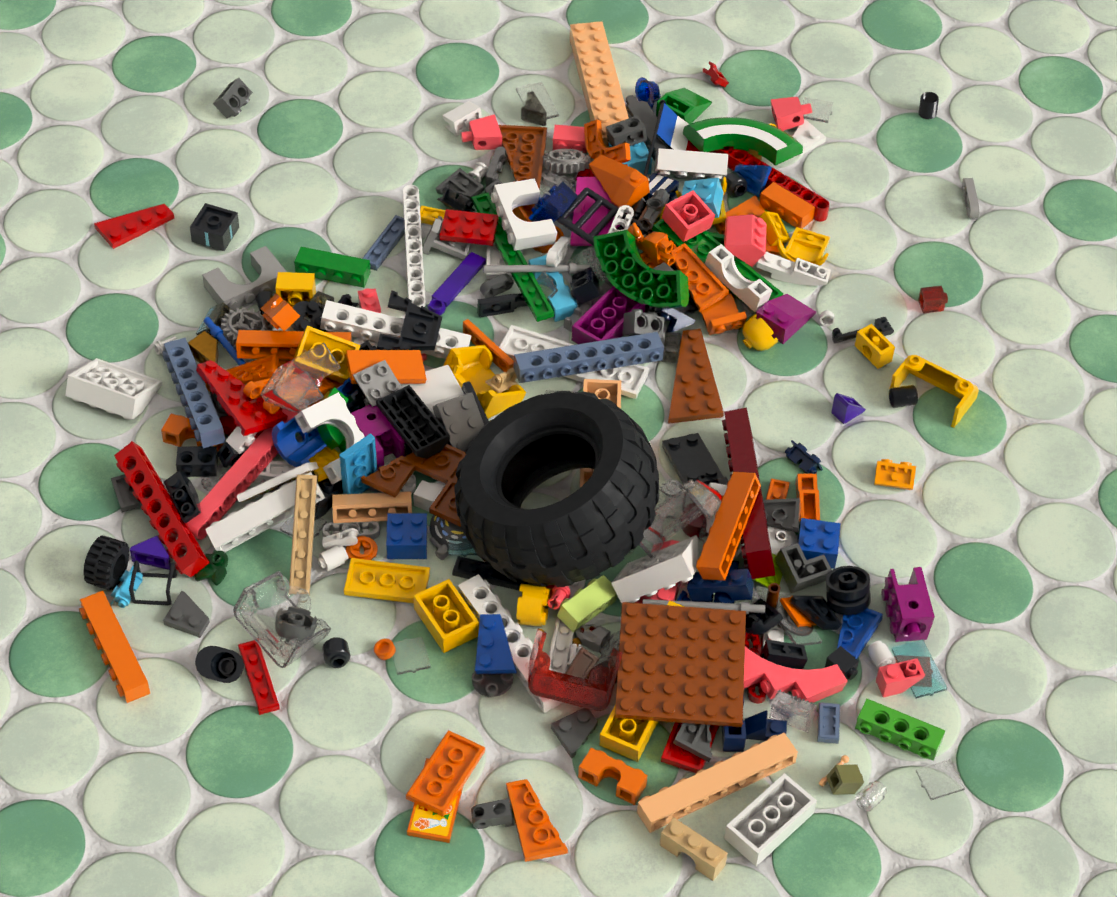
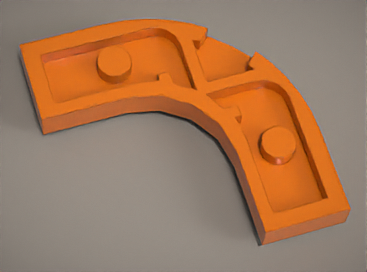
[584,119,631,163]

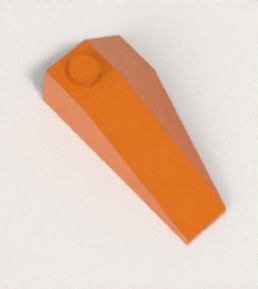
[589,155,650,208]

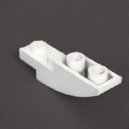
[756,252,831,286]

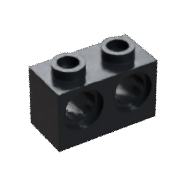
[570,267,600,305]
[176,446,218,477]

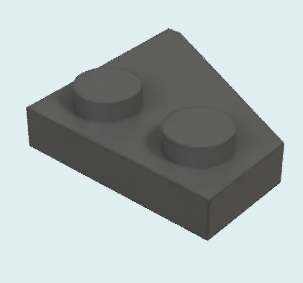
[436,168,484,199]
[163,591,210,638]
[673,723,712,762]

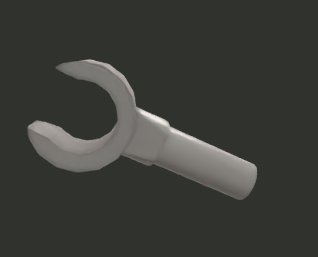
[429,537,449,560]

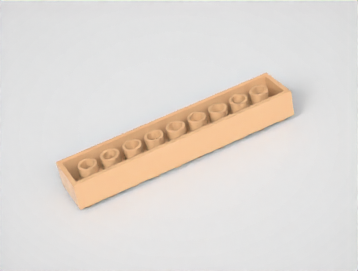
[569,21,629,148]

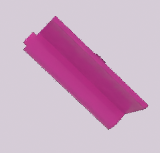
[570,177,620,246]

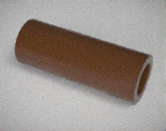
[766,583,780,609]

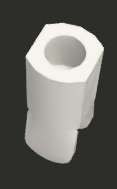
[322,528,358,550]

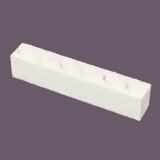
[205,472,325,552]

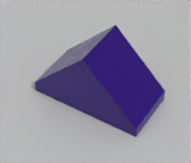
[831,393,866,424]
[130,536,171,570]

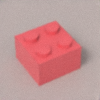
[662,190,715,242]

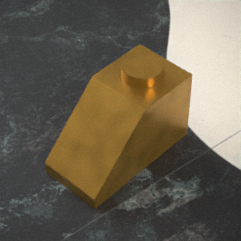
[188,331,219,364]

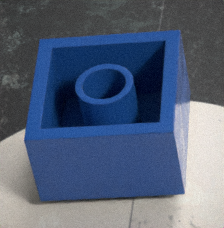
[386,513,427,559]
[798,518,841,569]

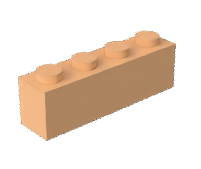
[332,491,412,523]

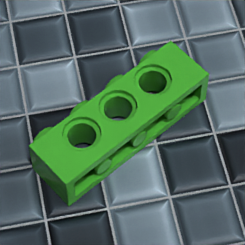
[855,699,945,761]

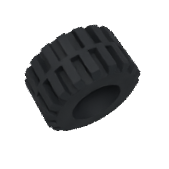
[83,535,129,591]

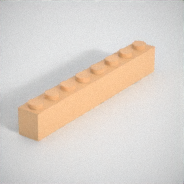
[637,733,798,833]

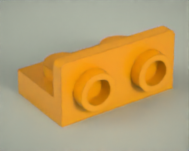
[874,459,916,490]

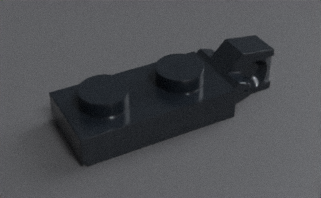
[477,293,527,318]

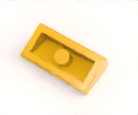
[759,211,790,246]

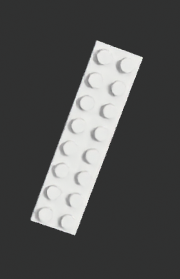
[499,325,649,399]

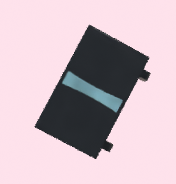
[190,203,239,251]

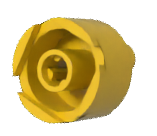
[516,584,550,627]

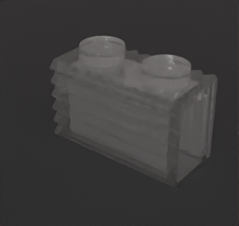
[769,690,817,732]

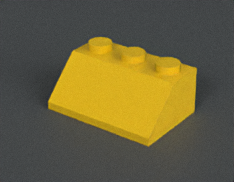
[294,326,361,384]

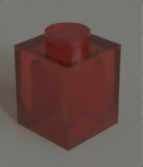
[918,286,948,313]

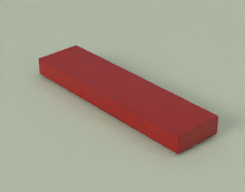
[238,639,280,715]

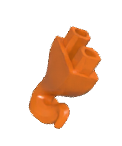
[627,222,675,266]

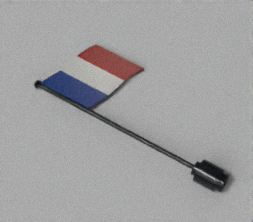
[627,100,700,220]

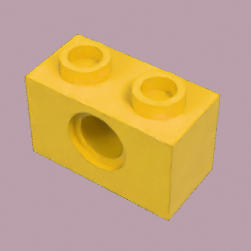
[854,324,895,369]

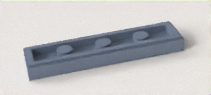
[362,215,404,271]

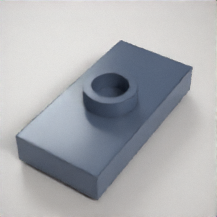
[817,702,840,744]

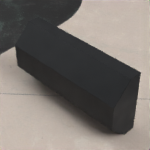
[376,385,450,459]

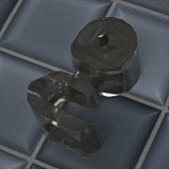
[661,332,680,363]

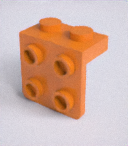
[701,294,747,335]

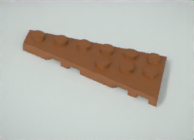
[499,125,547,190]
[668,329,724,424]

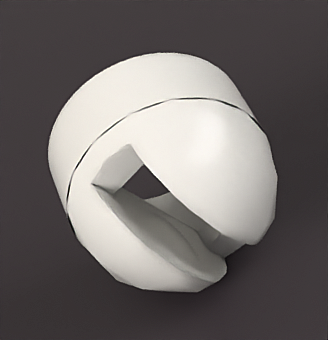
[820,310,834,326]

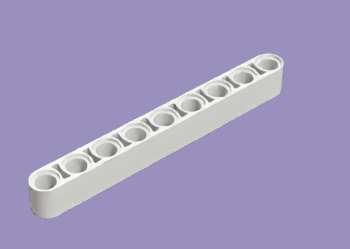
[403,185,425,308]

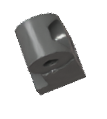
[471,798,514,829]

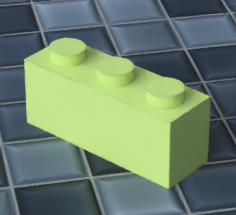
[557,575,618,633]

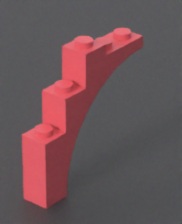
[744,646,848,708]

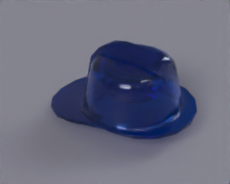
[635,77,661,109]

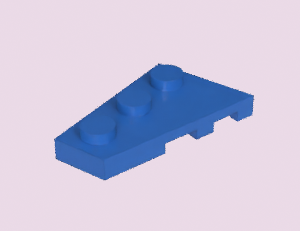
[837,608,883,659]

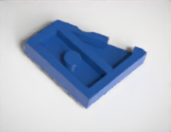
[734,164,772,197]

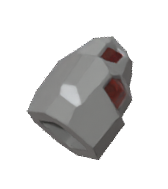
[576,624,611,652]

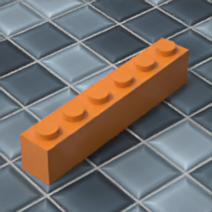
[236,330,352,360]
[696,472,761,581]
[79,590,150,703]

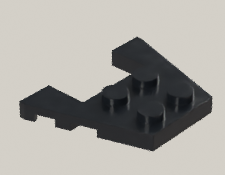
[376,290,442,351]

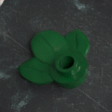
[195,551,228,586]

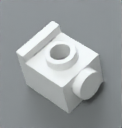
[226,427,257,454]

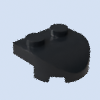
[745,598,783,635]

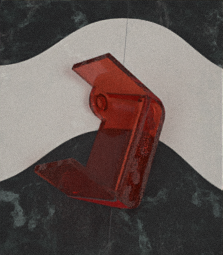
[528,628,623,711]

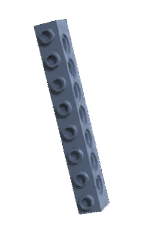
[513,332,664,383]
[162,338,225,448]

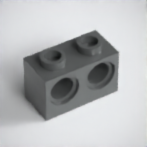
[213,78,253,119]
[606,115,647,147]
[623,309,664,339]

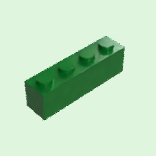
[294,246,371,288]

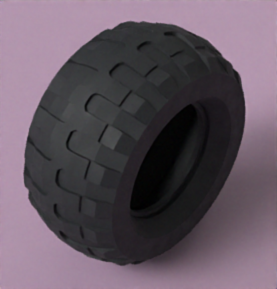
[454,391,659,587]

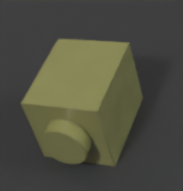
[826,764,864,795]

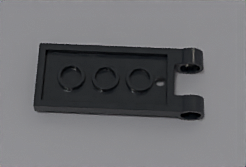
[662,433,728,500]

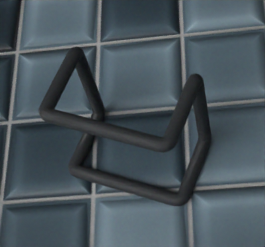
[129,560,177,605]

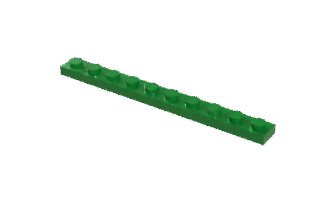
[472,192,554,322]

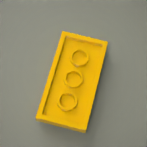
[344,558,430,603]

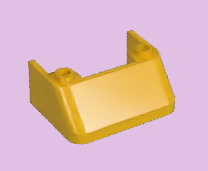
[890,355,979,428]

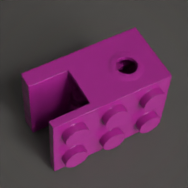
[350,405,407,471]
[881,567,935,642]

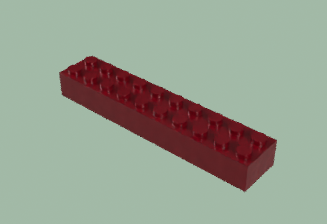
[722,407,775,579]

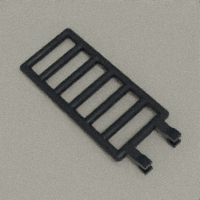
[557,188,654,254]

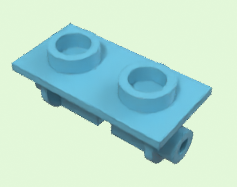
[110,565,143,608]

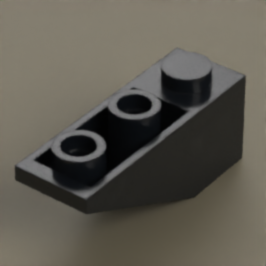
[164,471,201,524]

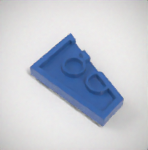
[475,614,517,674]

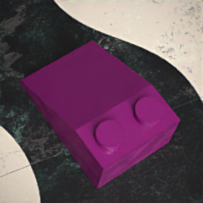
[756,294,816,344]

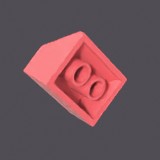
[724,214,767,267]

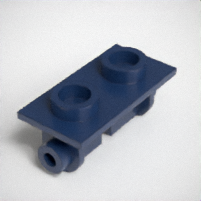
[785,440,823,474]

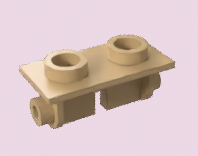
[485,368,518,393]

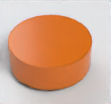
[374,638,396,660]

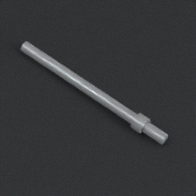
[483,263,590,274]
[643,599,765,614]

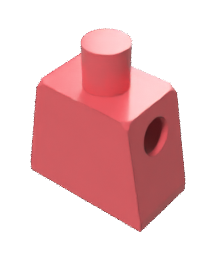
[771,97,812,131]
[461,114,502,150]

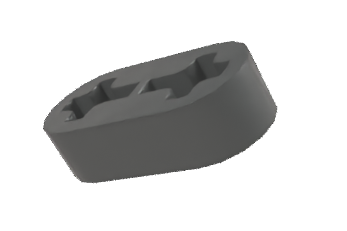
[480,273,514,298]

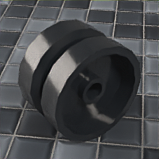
[826,566,871,615]

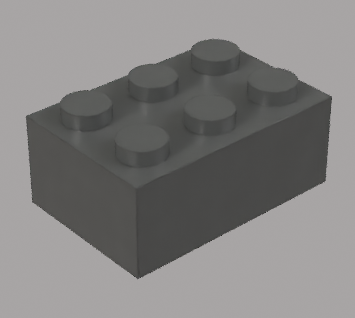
[432,392,484,452]

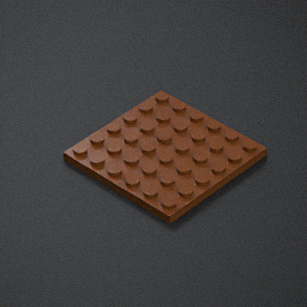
[615,602,746,727]

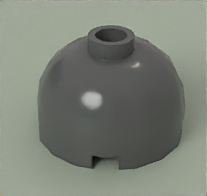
[275,606,317,645]

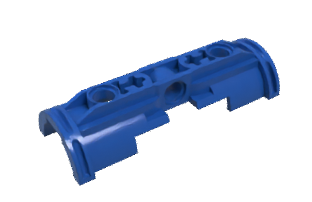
[272,377,365,467]

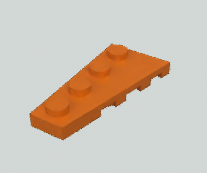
[506,779,568,862]

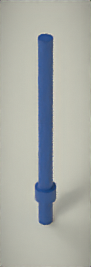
[203,317,246,365]

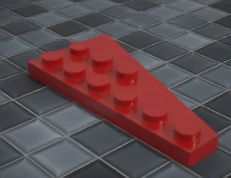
[196,360,288,436]

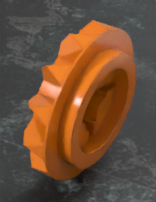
[346,536,378,560]

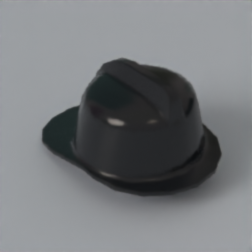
[195,646,244,683]

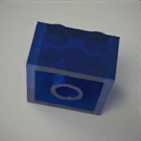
[528,181,578,223]

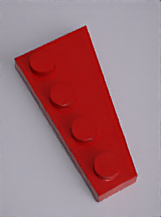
[94,203,175,249]

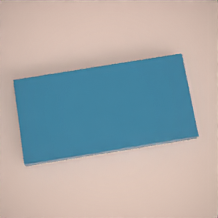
[339,433,377,494]

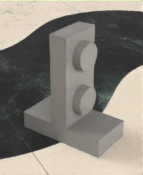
[422,218,471,260]

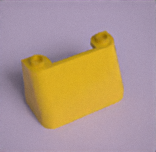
[443,345,526,419]

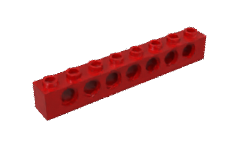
[114,441,209,577]

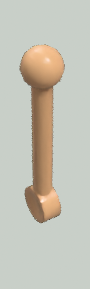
[819,755,849,787]

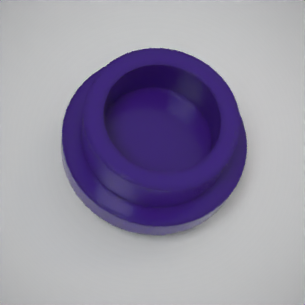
[427,299,446,315]

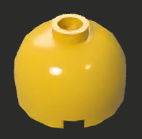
[742,314,778,351]

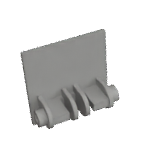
[353,360,402,407]

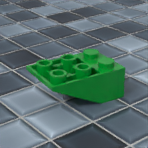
[656,88,712,124]

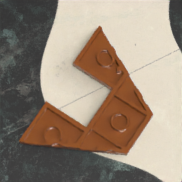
[361,444,466,527]

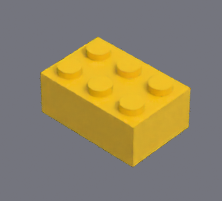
[414,579,479,653]

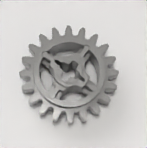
[543,149,590,174]
[220,307,272,346]

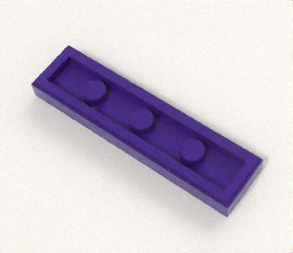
[431,252,486,307]

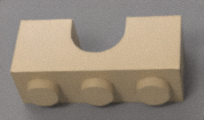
[660,818,728,881]

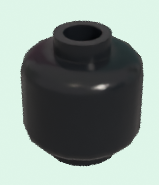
[725,172,747,198]
[322,637,351,668]

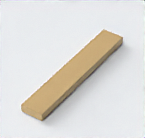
[289,475,317,596]

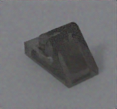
[521,91,547,126]

